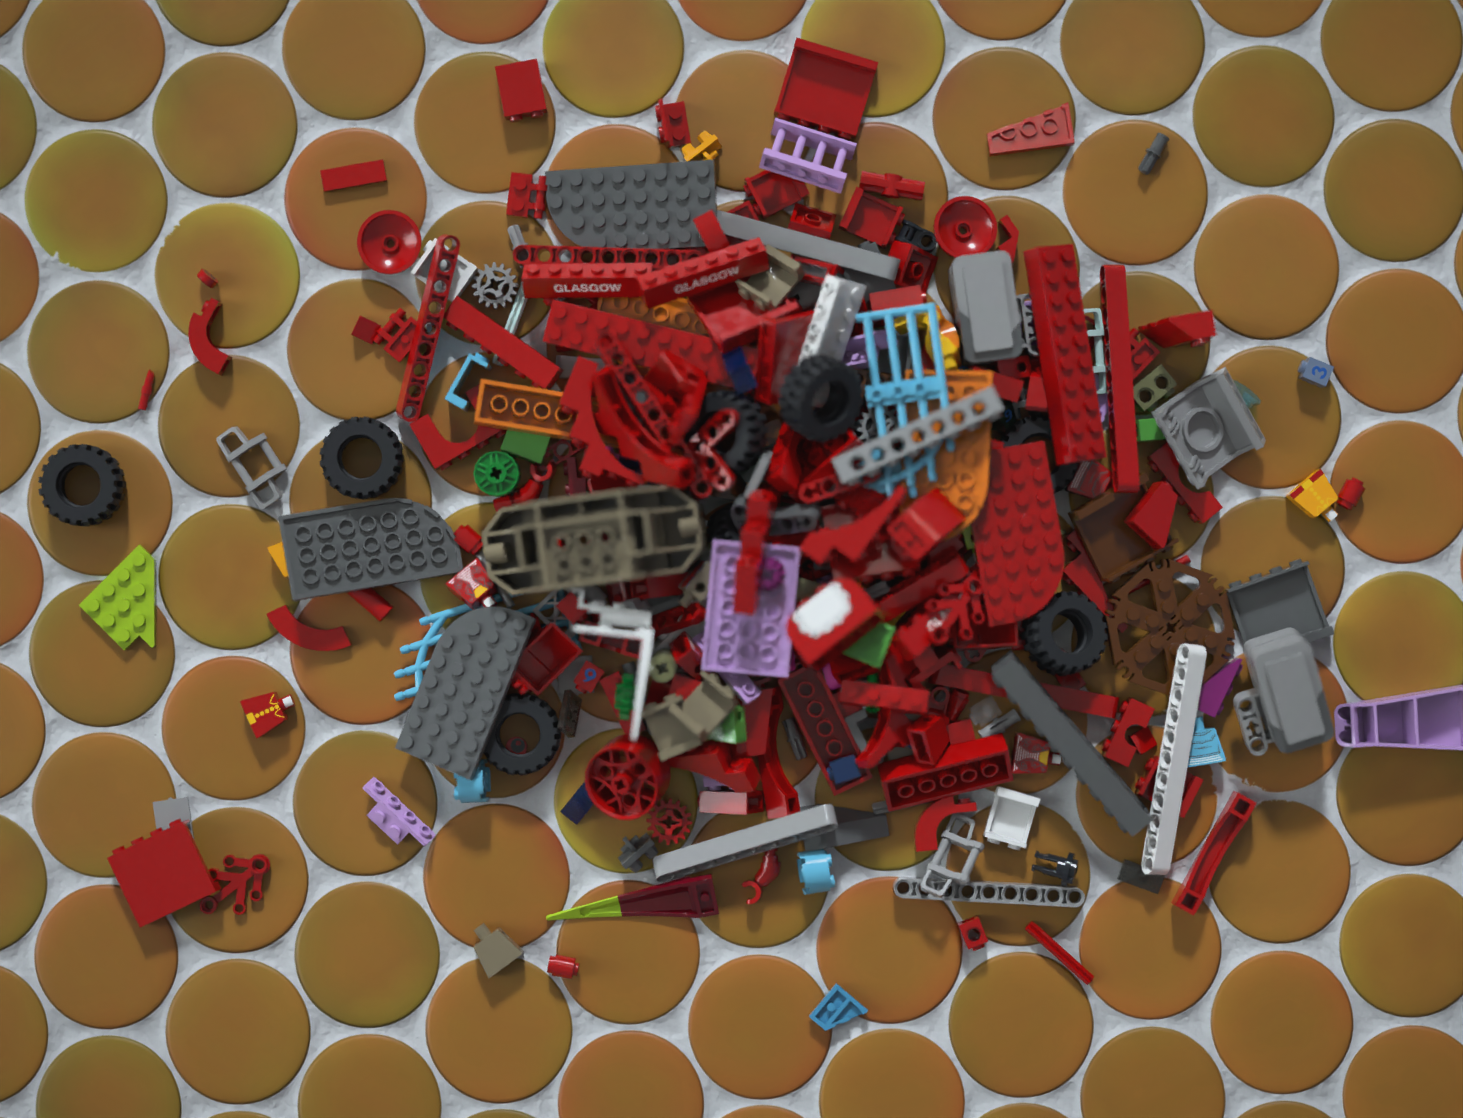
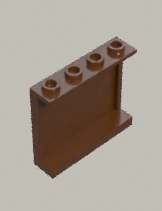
[1068,473,1179,583]

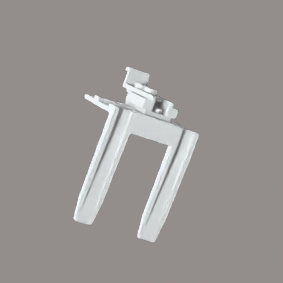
[571,587,655,740]

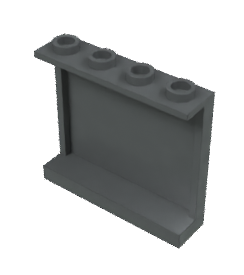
[1224,559,1335,644]

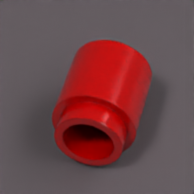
[1336,477,1365,511]
[453,525,483,556]
[547,954,580,979]

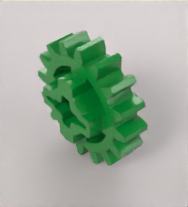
[614,673,638,720]

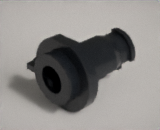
[1032,851,1079,887]

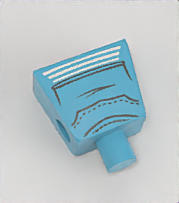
[1187,716,1226,768]

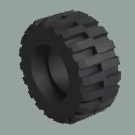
[778,354,863,442]
[683,391,769,474]
[1000,415,1080,494]
[320,417,404,499]
[38,444,126,526]
[1021,591,1108,676]
[483,693,562,776]

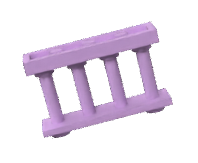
[759,118,857,194]

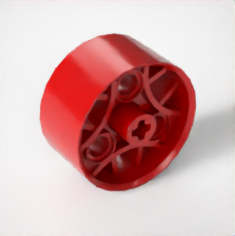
[584,734,671,820]

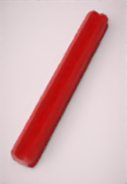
[1025,921,1094,985]

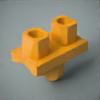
[681,131,722,165]

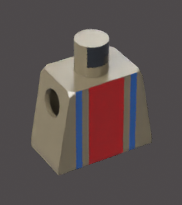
[676,560,711,609]

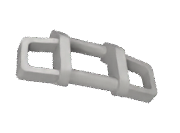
[216,426,287,509]
[920,813,985,898]

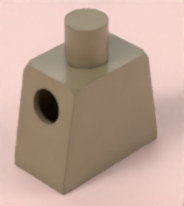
[474,923,524,978]

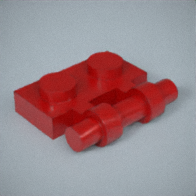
[506,172,548,219]
[373,308,428,363]
[1104,327,1160,380]

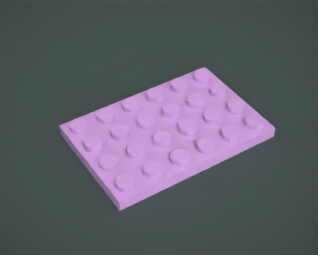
[701,539,800,677]

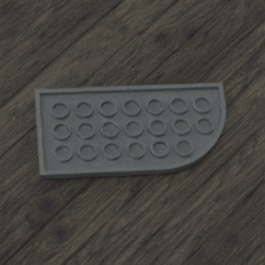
[545,160,717,249]
[395,606,537,780]

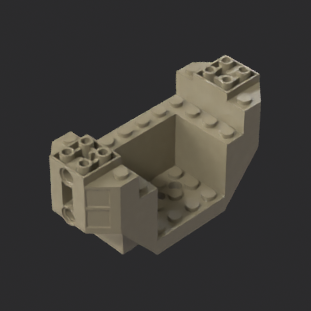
[482,485,709,595]

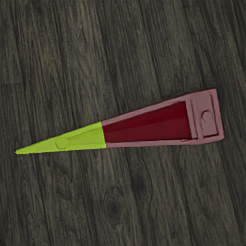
[546,874,719,920]

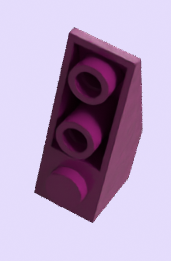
[1197,658,1243,718]

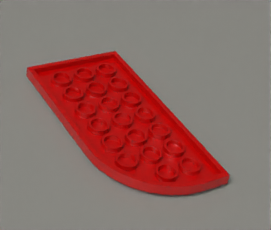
[970,441,1064,627]

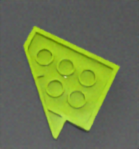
[79,545,156,650]

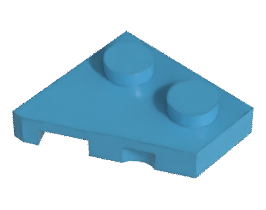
[809,983,868,1031]

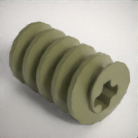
[649,648,679,682]

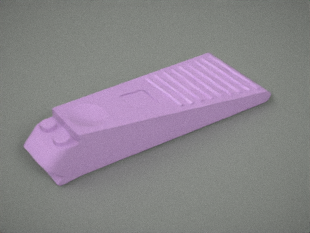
[1334,684,1463,750]

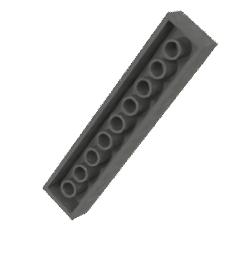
[991,650,1153,837]

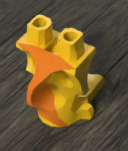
[894,305,962,371]

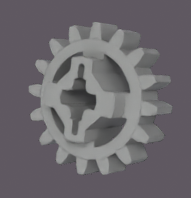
[472,262,519,310]
[856,405,899,444]

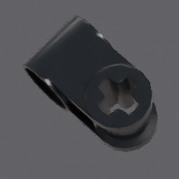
[894,220,937,253]

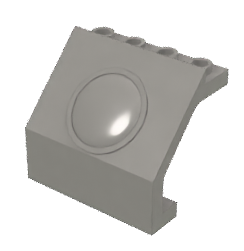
[1152,367,1266,489]

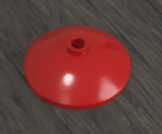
[933,196,997,258]
[357,210,422,275]

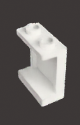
[411,238,478,302]
[983,786,1040,851]

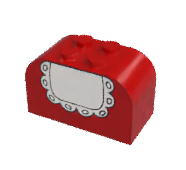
[786,578,886,672]

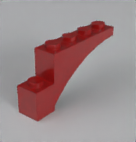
[799,485,907,566]
[1062,528,1128,633]
[668,740,761,793]

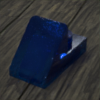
[721,346,758,395]
[560,781,594,825]

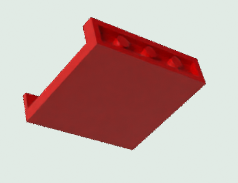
[774,37,878,141]
[687,275,799,354]
[755,303,817,406]
[821,496,919,584]
[107,818,222,928]

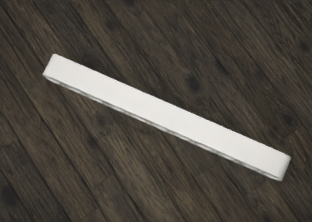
[1141,644,1206,875]

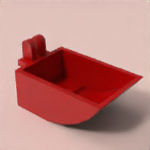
[887,487,967,563]
[947,604,1019,651]
[511,622,583,696]

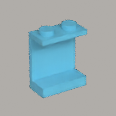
[444,353,492,412]

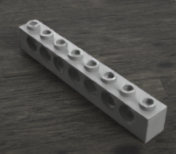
[832,385,1004,486]

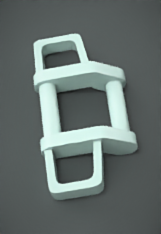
[1084,308,1107,394]

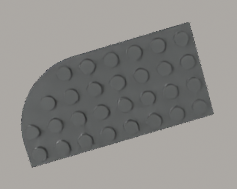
[278,498,463,601]

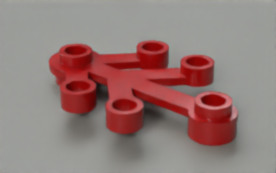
[924,577,985,645]
[199,854,271,915]

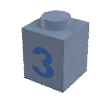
[1297,357,1334,388]

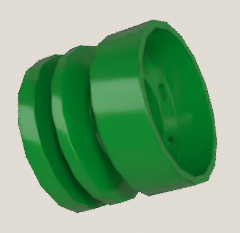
[473,451,521,497]

